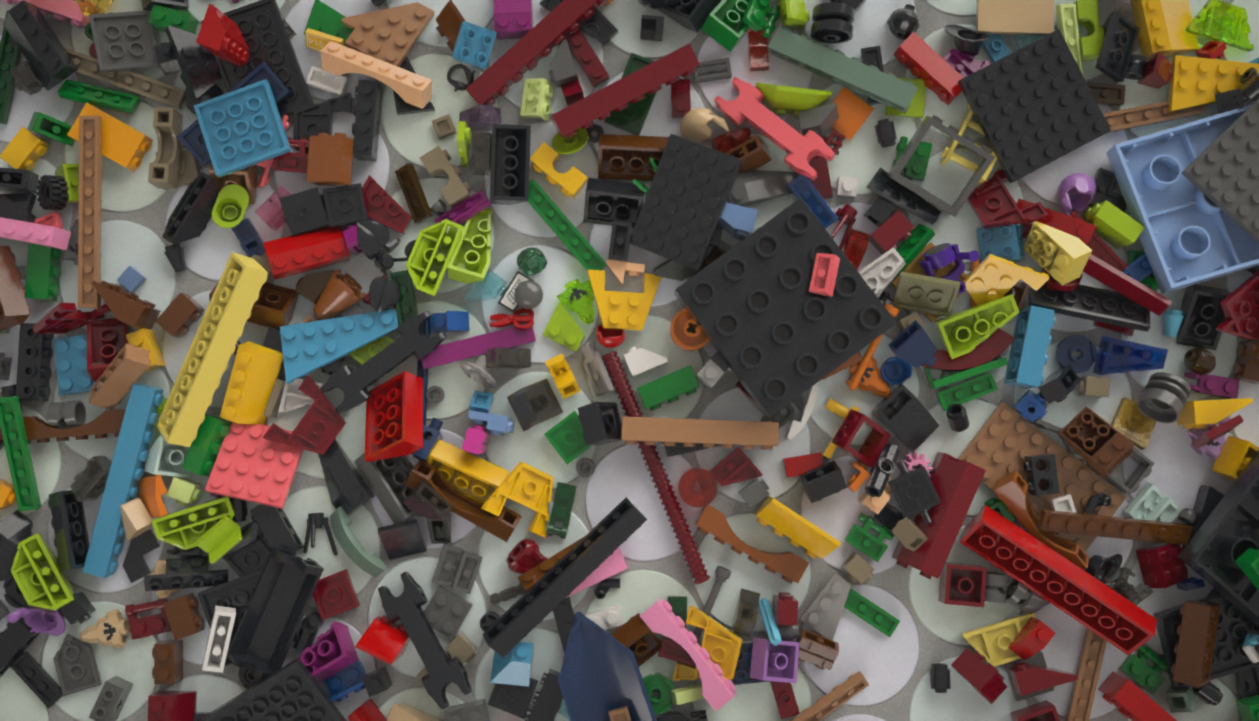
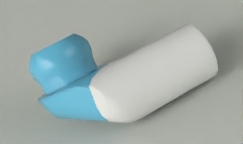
[1242,633,1259,663]

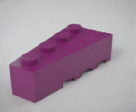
[292,621,359,684]

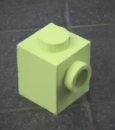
[166,477,202,506]

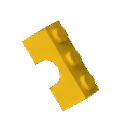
[530,142,588,199]

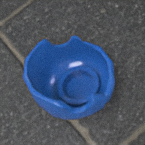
[880,356,912,385]

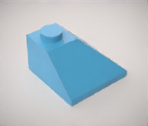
[490,642,534,687]

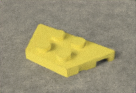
[961,612,1036,667]

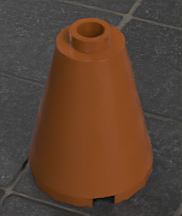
[313,269,366,321]

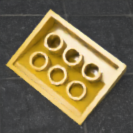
[1130,0,1199,60]
[754,496,841,559]

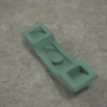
[330,506,387,577]

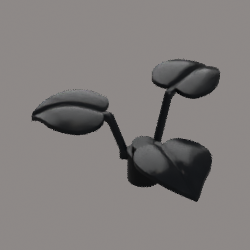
[356,220,416,312]

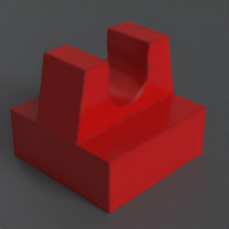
[1196,40,1227,59]

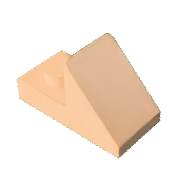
[606,260,645,286]

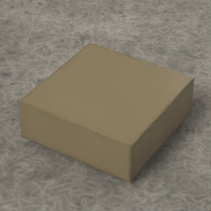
[432,114,457,140]

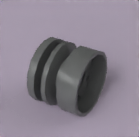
[1137,372,1192,423]

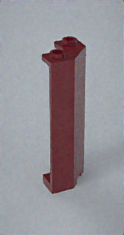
[892,452,986,579]

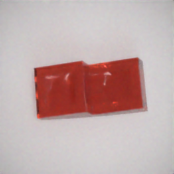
[747,30,769,71]

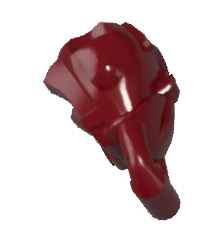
[506,539,548,574]

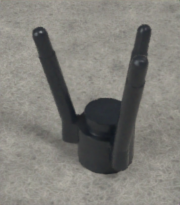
[304,513,337,556]

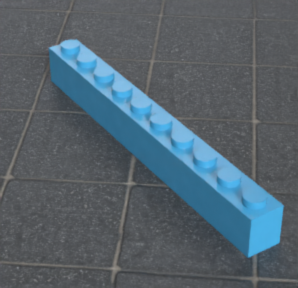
[83,383,164,578]

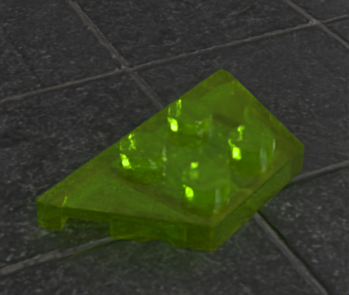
[1185,0,1254,52]

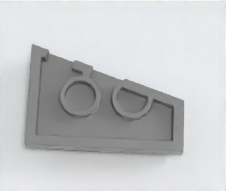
[800,572,851,641]

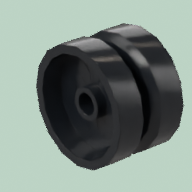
[811,2,855,44]

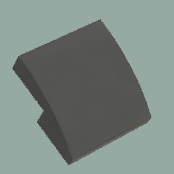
[431,544,483,594]

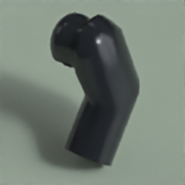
[1083,493,1112,515]

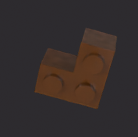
[1233,339,1259,384]

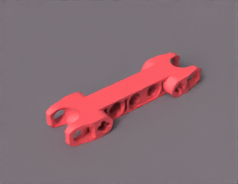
[714,77,835,181]

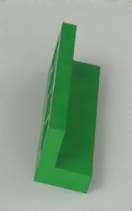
[923,355,1008,389]

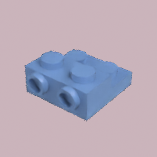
[468,410,515,436]

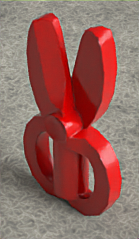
[489,308,534,330]

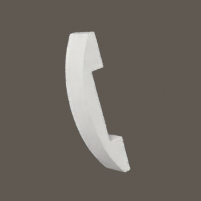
[785,382,818,439]

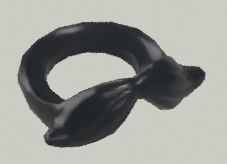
[447,64,475,92]

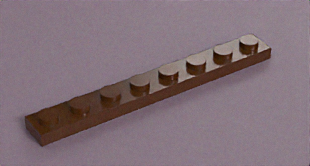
[1038,509,1192,545]

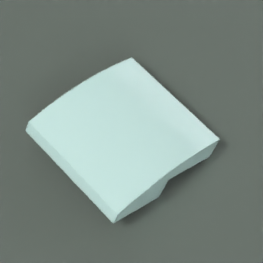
[1124,482,1182,523]

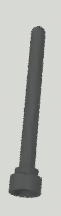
[693,565,732,643]

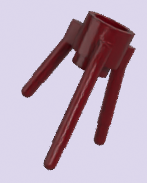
[830,204,858,249]

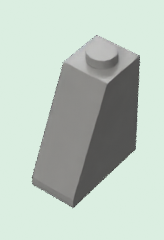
[695,352,729,389]

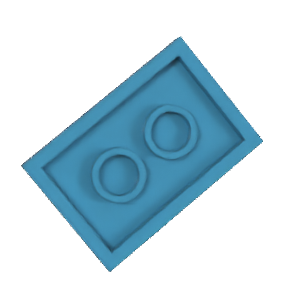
[53,334,96,396]

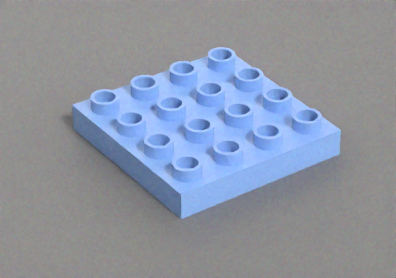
[1106,105,1259,294]

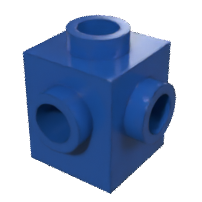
[1015,389,1048,422]

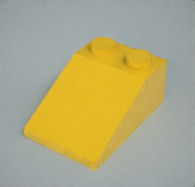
[1177,398,1253,429]
[1212,436,1259,483]

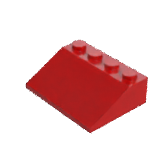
[365,371,423,462]

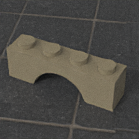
[148,107,183,189]

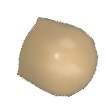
[680,108,729,143]

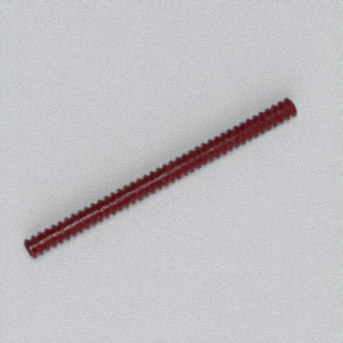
[602,351,710,584]

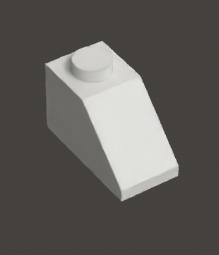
[624,346,668,377]

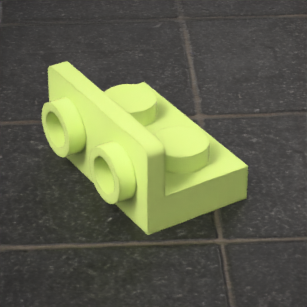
[520,78,554,121]

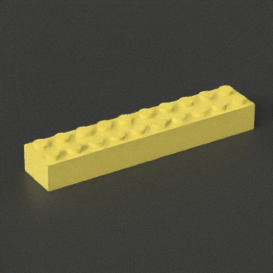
[156,252,268,447]

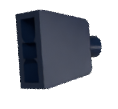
[888,320,937,368]
[411,418,444,462]

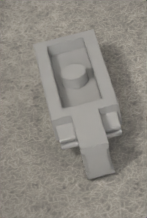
[581,342,614,397]

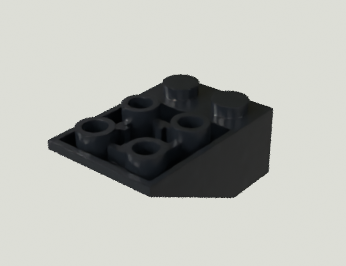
[871,384,939,453]

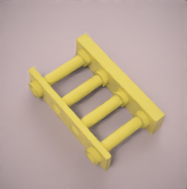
[940,103,997,185]

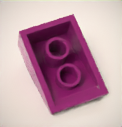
[494,0,534,40]

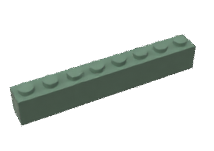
[768,27,918,113]

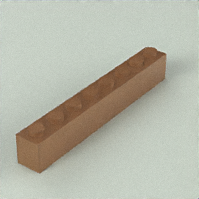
[621,416,779,450]

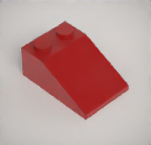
[355,615,410,665]

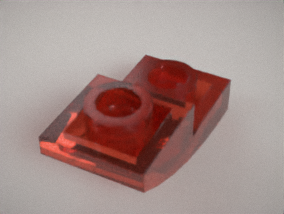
[711,127,751,153]

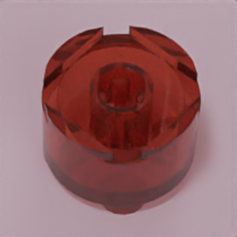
[677,467,717,507]

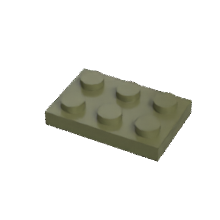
[892,272,960,317]

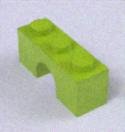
[1074,0,1105,61]

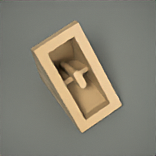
[120,498,153,540]

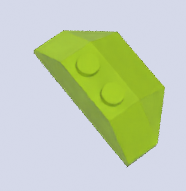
[755,82,832,118]
[406,219,464,297]
[151,496,235,550]
[11,533,74,611]

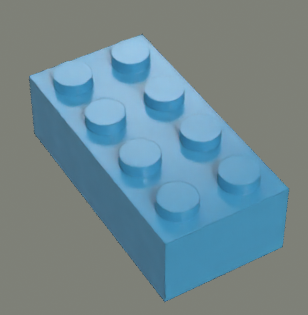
[1004,305,1055,389]

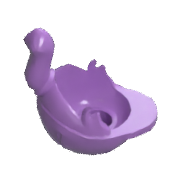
[7,606,66,636]

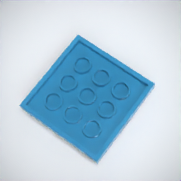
[193,79,291,178]

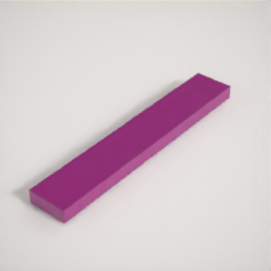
[421,323,536,370]

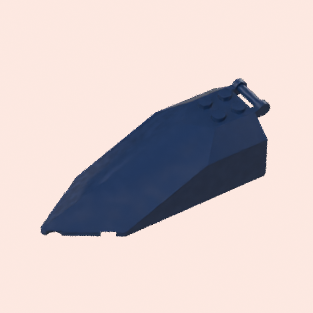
[558,612,657,721]

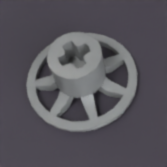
[460,355,496,388]

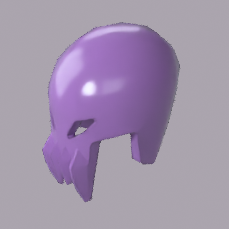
[1057,173,1096,216]

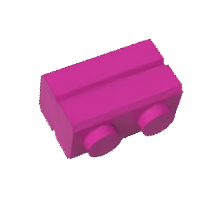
[462,424,491,455]

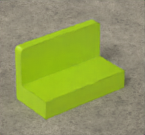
[55,164,79,206]
[196,516,242,564]

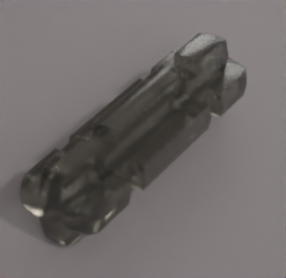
[490,584,526,605]

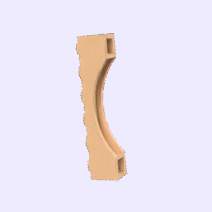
[321,41,432,109]

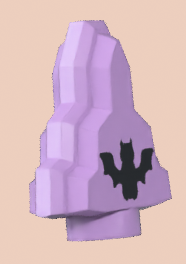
[1187,416,1231,460]

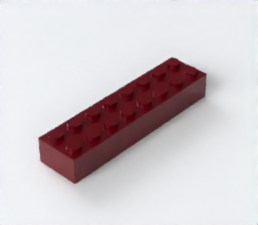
[549,43,700,138]

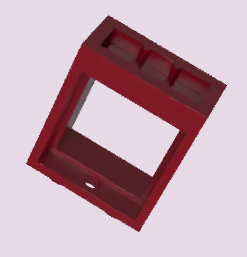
[832,409,891,468]

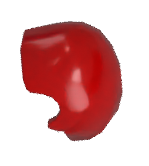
[596,324,625,348]

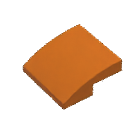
[832,87,874,140]
[138,475,168,518]

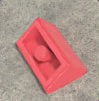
[809,253,840,297]

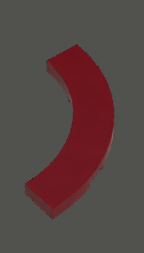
[921,328,1015,371]

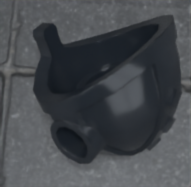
[887,4,919,40]

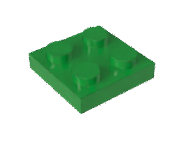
[544,411,591,465]

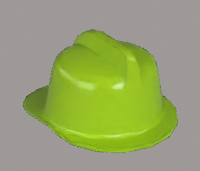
[212,184,249,229]

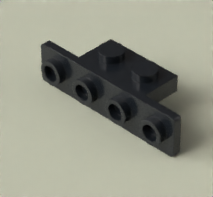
[144,556,229,591]

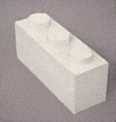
[202,605,236,673]

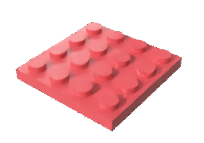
[205,421,303,509]

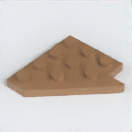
[341,2,434,67]

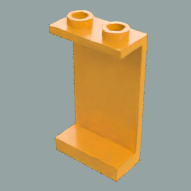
[67,102,153,172]

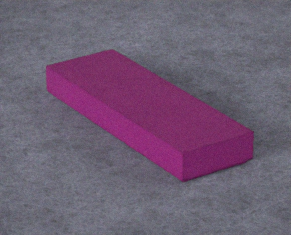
[434,189,491,225]

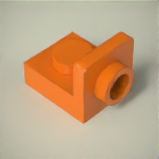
[847,461,870,492]

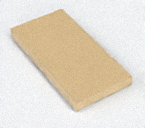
[976,0,1054,36]

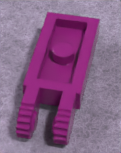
[1184,373,1240,399]

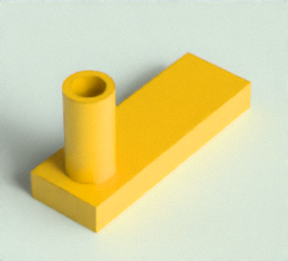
[822,398,860,460]

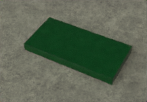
[604,53,657,136]

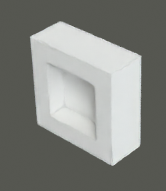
[836,176,858,198]
[1050,494,1077,513]

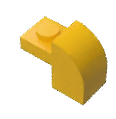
[545,354,581,399]

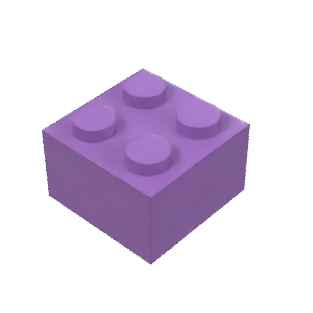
[750,637,799,683]

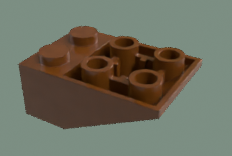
[92,280,161,330]
[1059,406,1134,478]

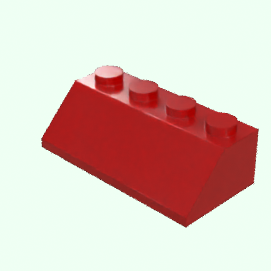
[196,4,249,67]
[263,226,350,280]

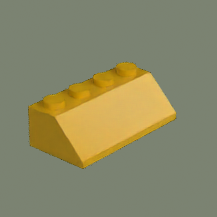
[220,341,283,425]
[427,439,509,504]

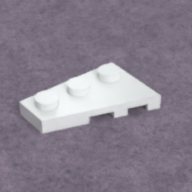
[859,247,906,297]

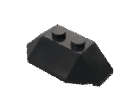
[162,172,218,245]
[0,510,33,581]

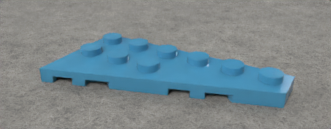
[280,309,399,384]

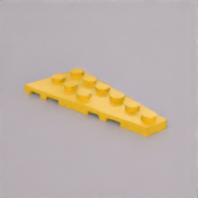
[1168,55,1259,113]

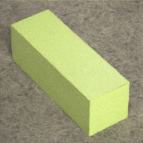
[671,683,705,705]

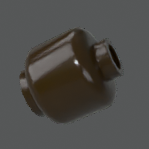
[1184,347,1216,375]

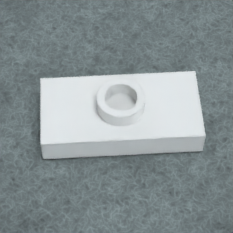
[306,66,348,96]

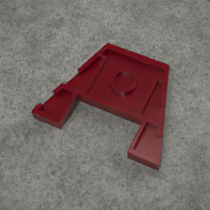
[967,169,1048,229]
[33,303,111,334]
[262,375,346,455]

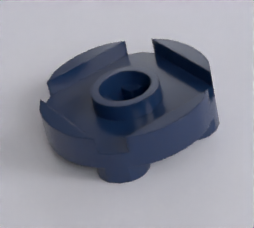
[1056,335,1097,373]

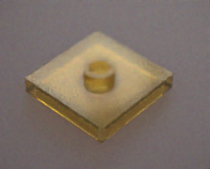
[1111,397,1156,450]

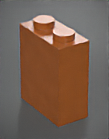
[307,133,354,186]

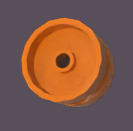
[670,309,709,352]

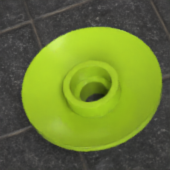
[552,127,589,154]

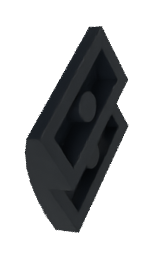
[0,192,37,223]

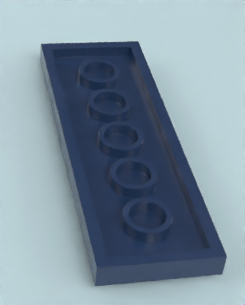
[177,62,291,167]

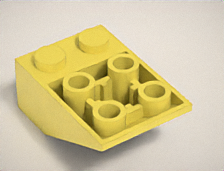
[1024,221,1092,286]

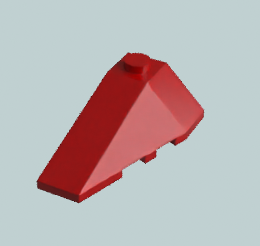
[1016,198,1096,245]

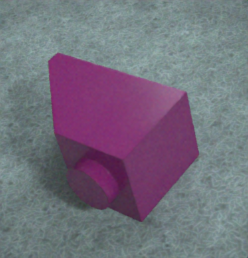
[343,224,363,255]

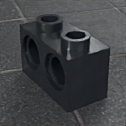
[1023,454,1060,496]

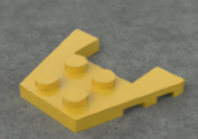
[963,254,1049,305]
[587,270,661,331]
[481,462,554,538]
[672,605,743,681]

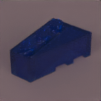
[1093,336,1168,375]

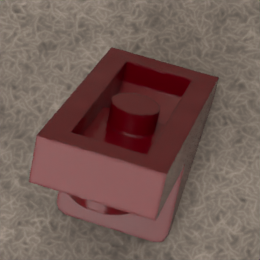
[560,80,584,107]

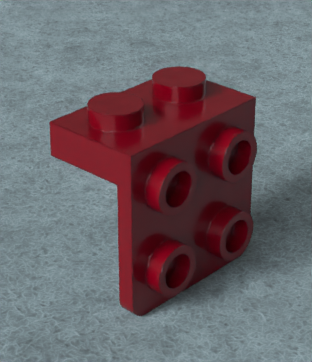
[1136,543,1188,588]

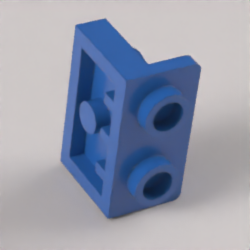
[324,659,367,702]

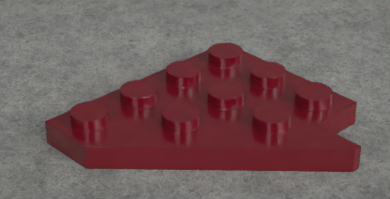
[1216,271,1259,340]

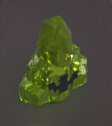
[557,279,594,325]

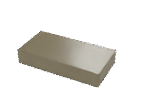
[264,379,286,418]

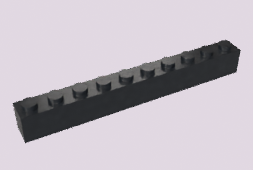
[482,497,647,657]

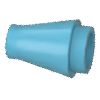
[1163,309,1184,337]

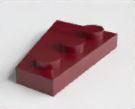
[362,175,412,235]

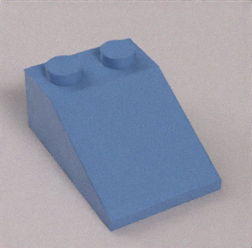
[718,203,758,241]

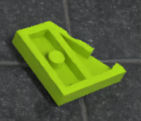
[457,121,474,167]
[542,302,585,352]

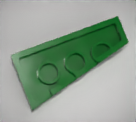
[304,0,353,48]

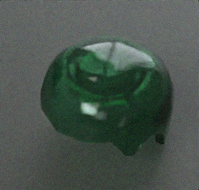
[517,247,547,276]

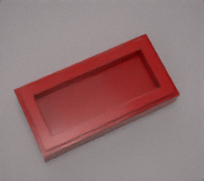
[783,452,824,478]

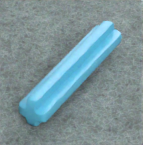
[758,598,782,646]

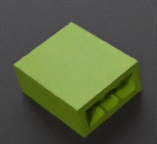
[1082,200,1145,249]

